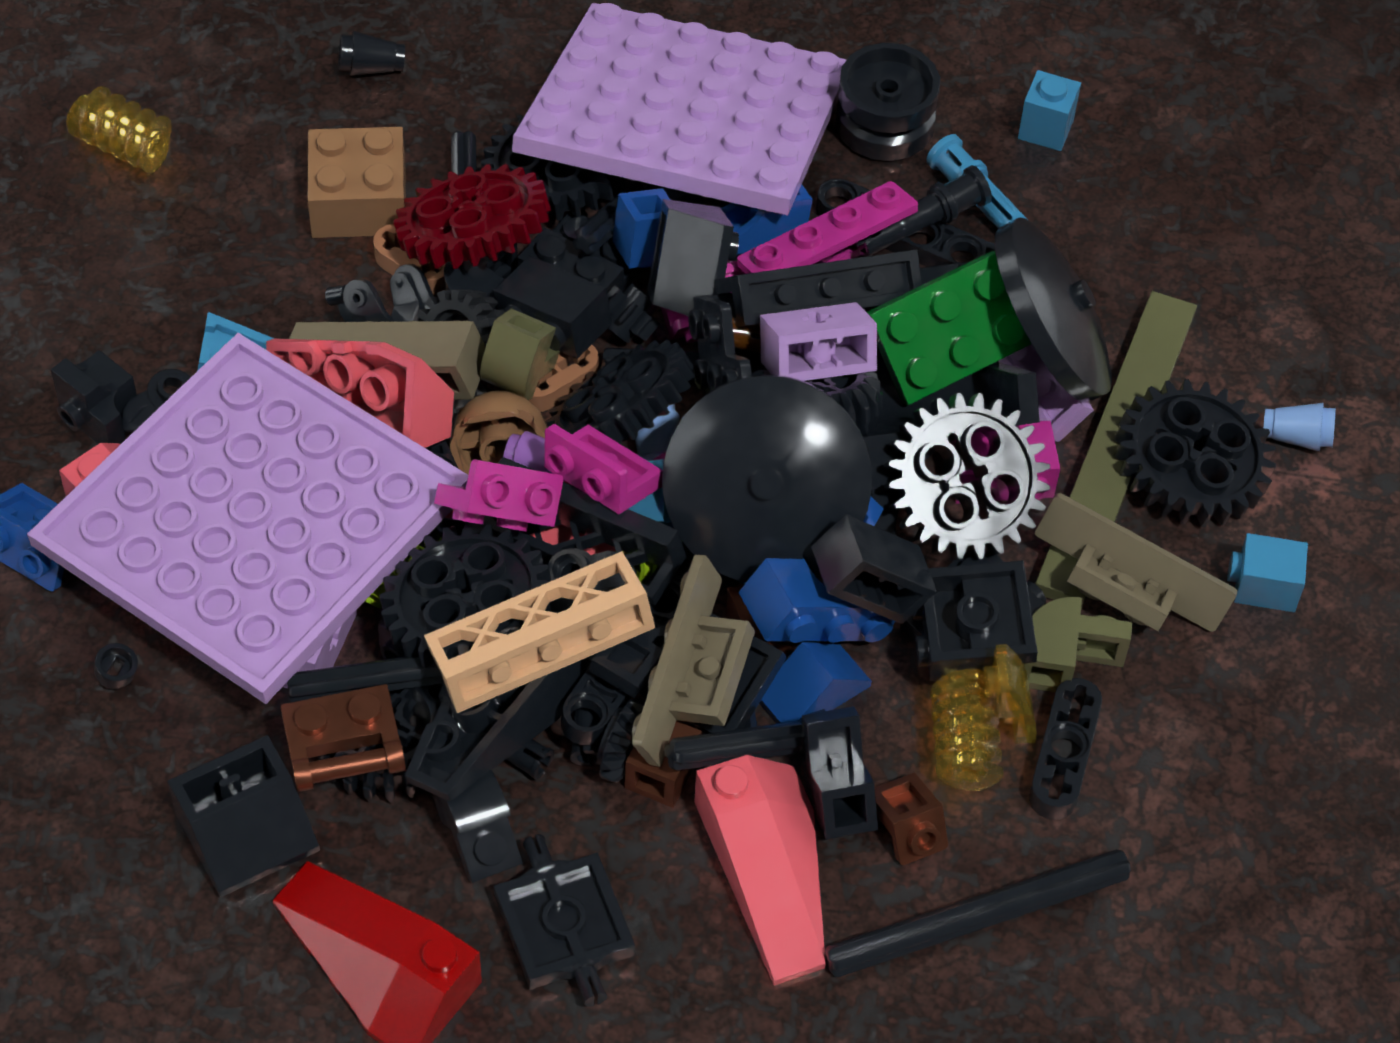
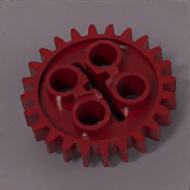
[393,164,551,269]

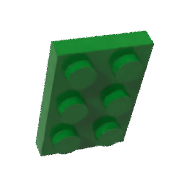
[867,251,1032,405]

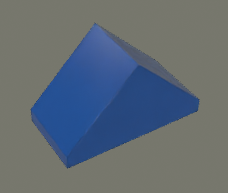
[759,642,872,724]

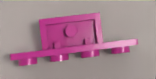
[737,181,918,274]

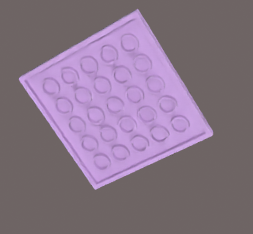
[512,3,846,216]
[27,333,468,704]

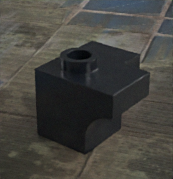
[51,350,137,444]

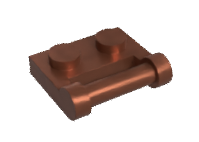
[280,684,406,792]

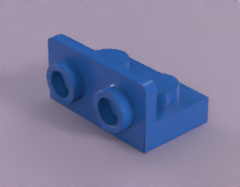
[0,483,64,592]

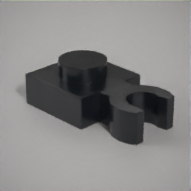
[589,605,672,698]

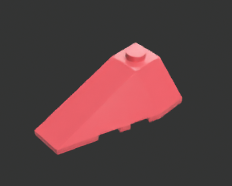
[266,338,454,448]
[694,755,826,986]

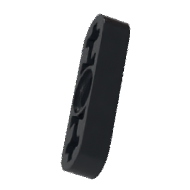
[1029,678,1102,820]

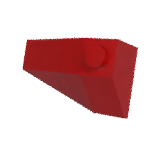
[272,861,482,1043]

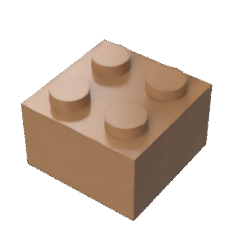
[308,127,406,238]

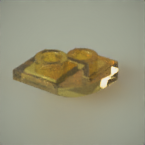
[984,644,1037,744]

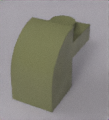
[480,308,560,400]
[1017,597,1132,692]

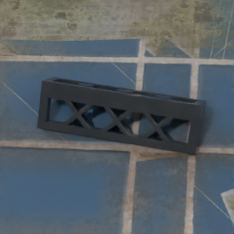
[714,249,922,327]
[483,457,686,606]

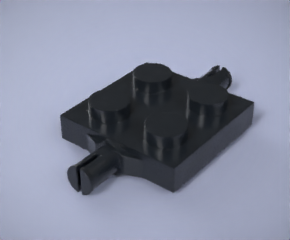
[494,834,635,1007]

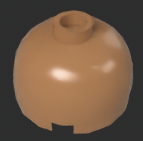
[450,391,548,475]

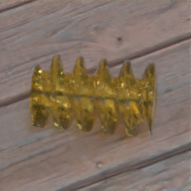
[67,86,172,174]
[930,669,1004,791]

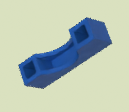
[612,185,813,269]

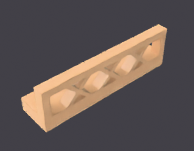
[424,551,655,713]

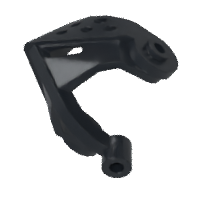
[325,264,433,322]

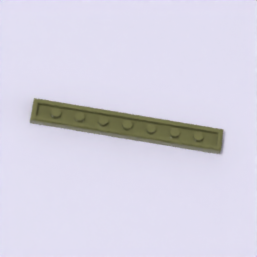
[1036,291,1197,610]

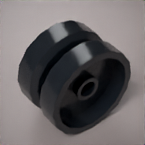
[835,42,941,161]

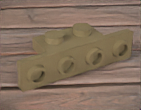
[1035,493,1237,632]
[632,555,755,767]

